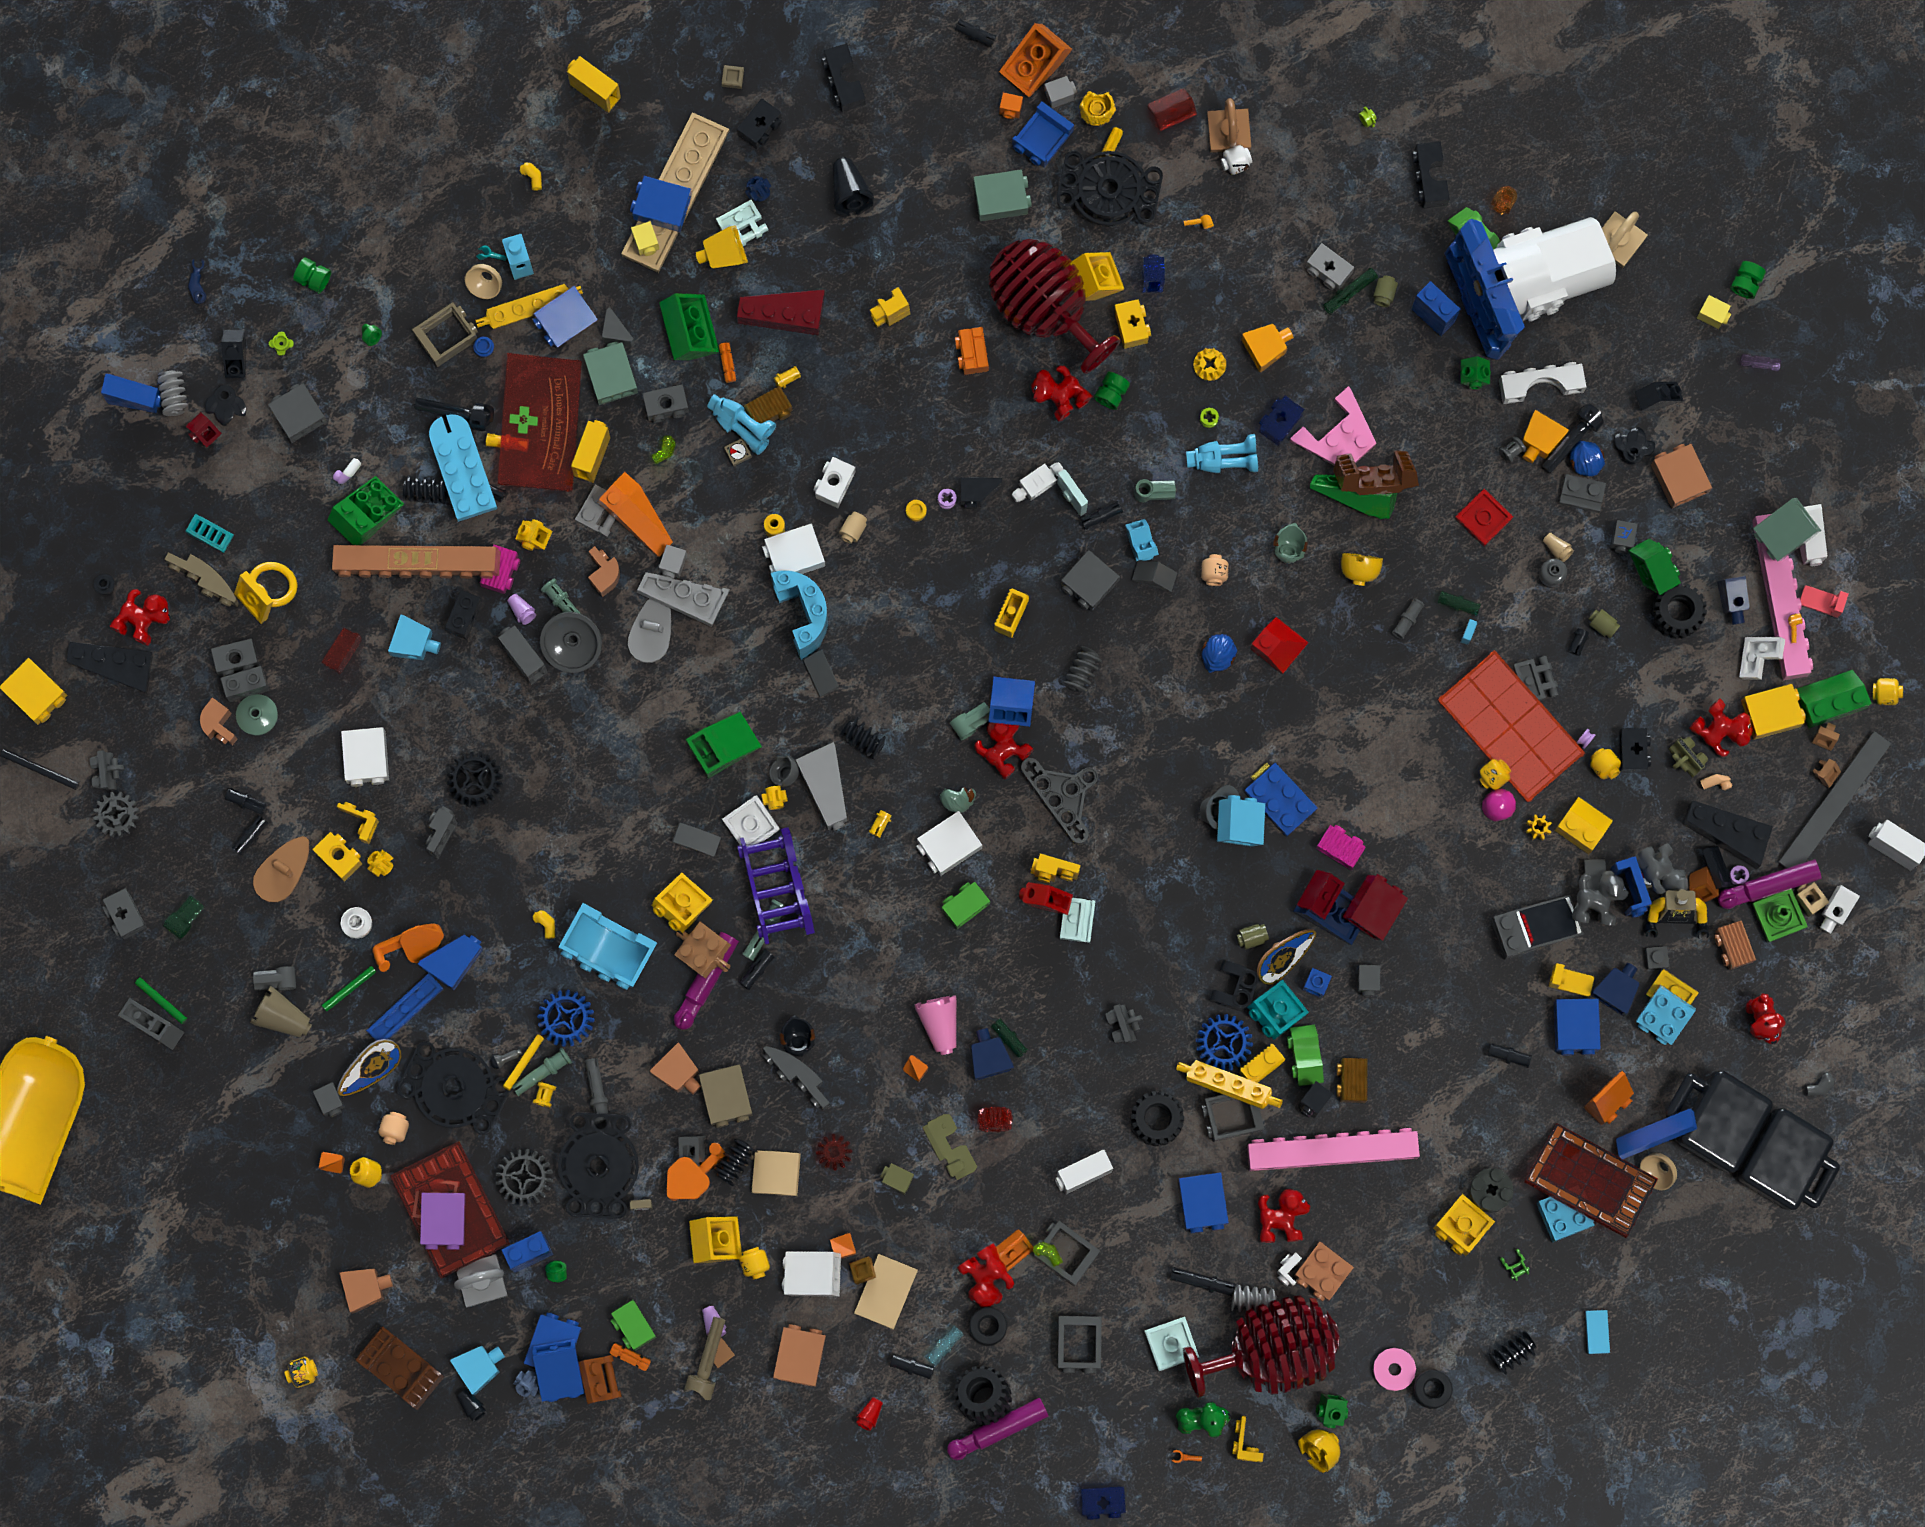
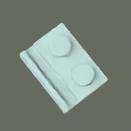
[1060,898,1095,943]

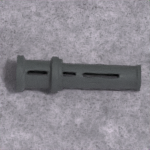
[585,1058,609,1124]

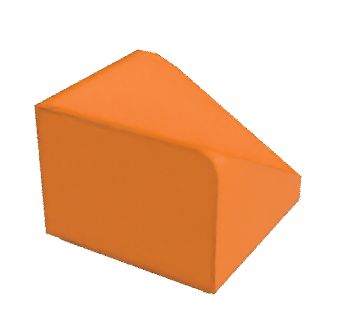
[903,1055,928,1082]
[319,1152,345,1173]
[830,1233,856,1259]

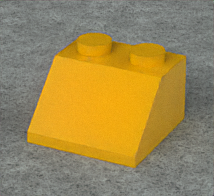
[1070,252,1124,301]
[1555,797,1613,854]
[689,1217,742,1263]

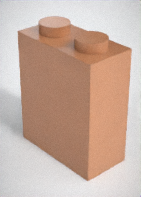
[1651,444,1712,508]
[773,1324,826,1387]

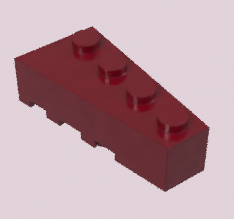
[737,290,825,336]

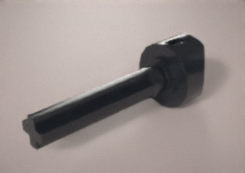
[414,397,494,432]
[1542,403,1604,473]

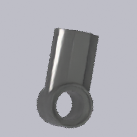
[253,966,296,991]

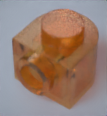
[1491,186,1517,214]

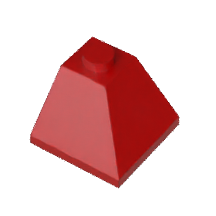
[1250,617,1309,675]

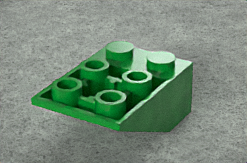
[327,476,404,545]
[686,712,762,779]

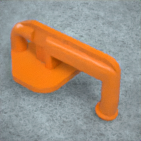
[372,923,444,972]
[667,1143,725,1201]

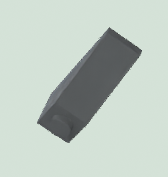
[118,998,184,1050]

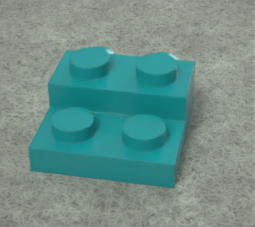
[1247,980,1309,1040]

